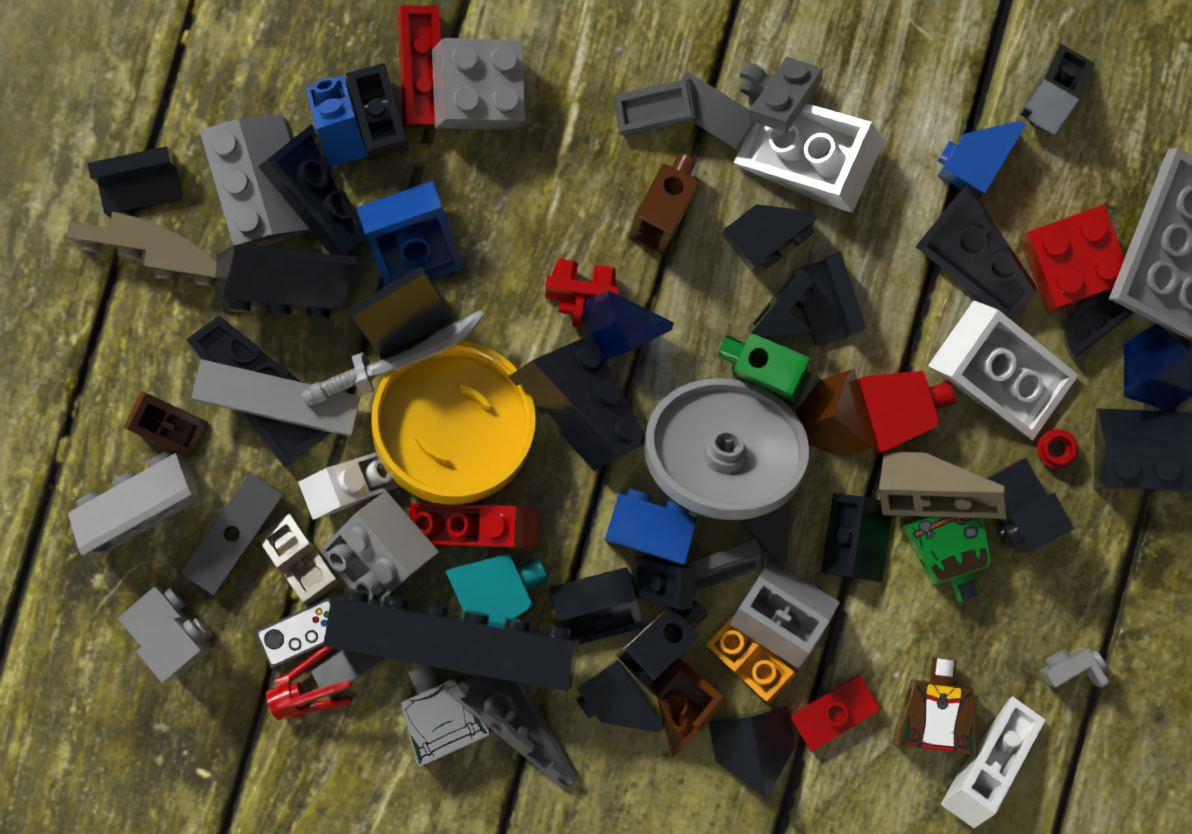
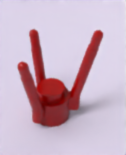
[266,646,353,721]

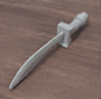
[301,311,484,407]

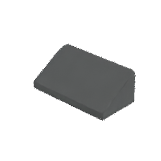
[309,649,388,698]

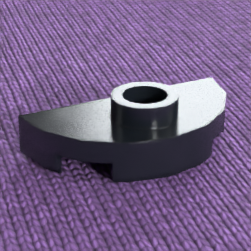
[1064,295,1135,359]

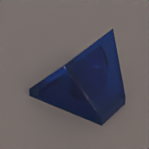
[585,291,674,360]
[1122,323,1192,411]

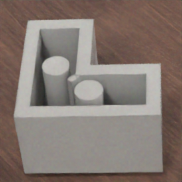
[117,586,214,683]

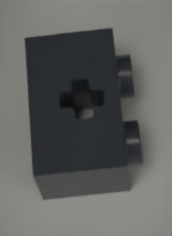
[346,63,409,160]

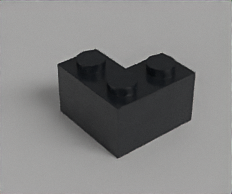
[985,458,1075,553]

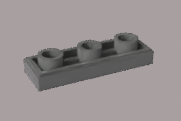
[180,472,285,596]

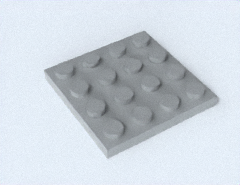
[1109,148,1192,341]

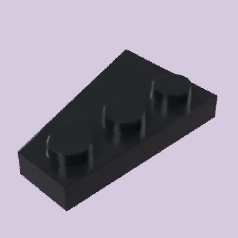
[258,124,366,255]
[916,182,1037,320]

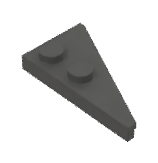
[448,674,579,788]

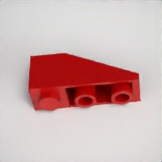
[409,503,539,548]

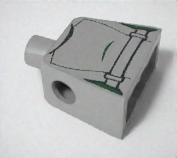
[401,665,492,767]

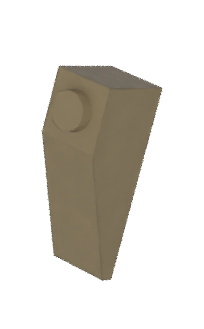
[879,451,1007,519]

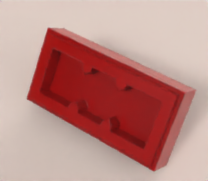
[789,674,881,752]

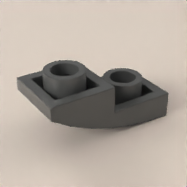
[681,71,755,150]

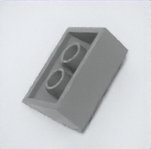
[199,115,311,247]
[68,451,206,556]

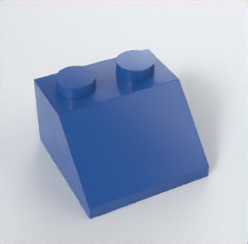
[357,181,465,286]
[604,488,697,565]

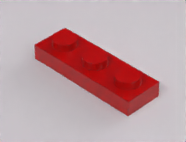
[397,5,441,127]

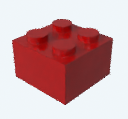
[1019,205,1125,313]

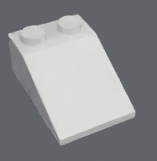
[734,103,885,213]
[928,300,1079,441]

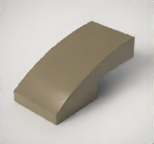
[257,513,340,607]

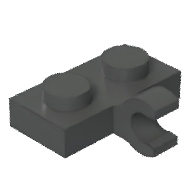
[739,57,823,133]

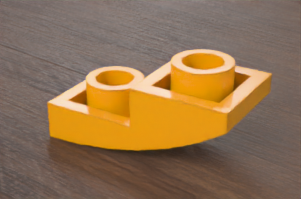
[706,616,796,704]

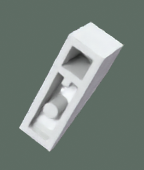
[940,696,1045,828]

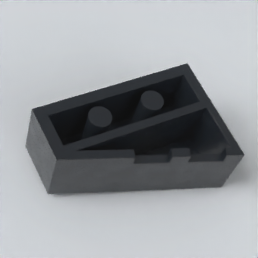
[508,334,645,471]

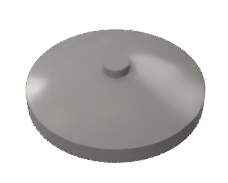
[644,378,809,520]

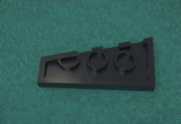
[186,316,333,469]

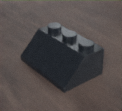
[214,245,357,319]
[1093,408,1192,493]

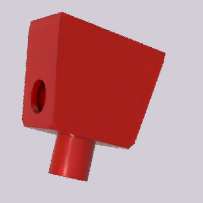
[858,371,956,454]

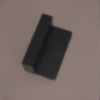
[87,146,183,216]
[792,251,866,346]
[821,493,892,582]
[550,567,644,645]

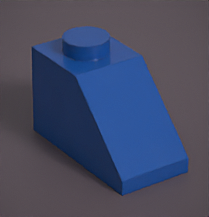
[937,121,1026,199]

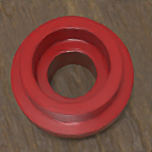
[1037,429,1078,469]

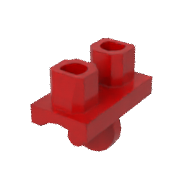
[545,258,619,328]

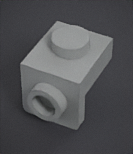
[1039,647,1109,688]

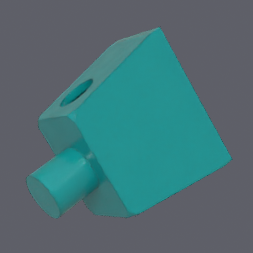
[445,553,549,624]

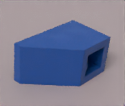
[306,75,369,168]

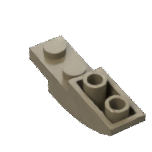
[66,212,217,288]

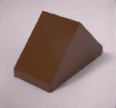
[123,391,208,458]

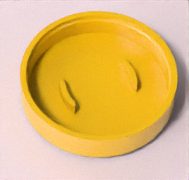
[372,340,536,505]

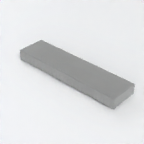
[191,359,361,437]

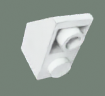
[298,452,401,520]

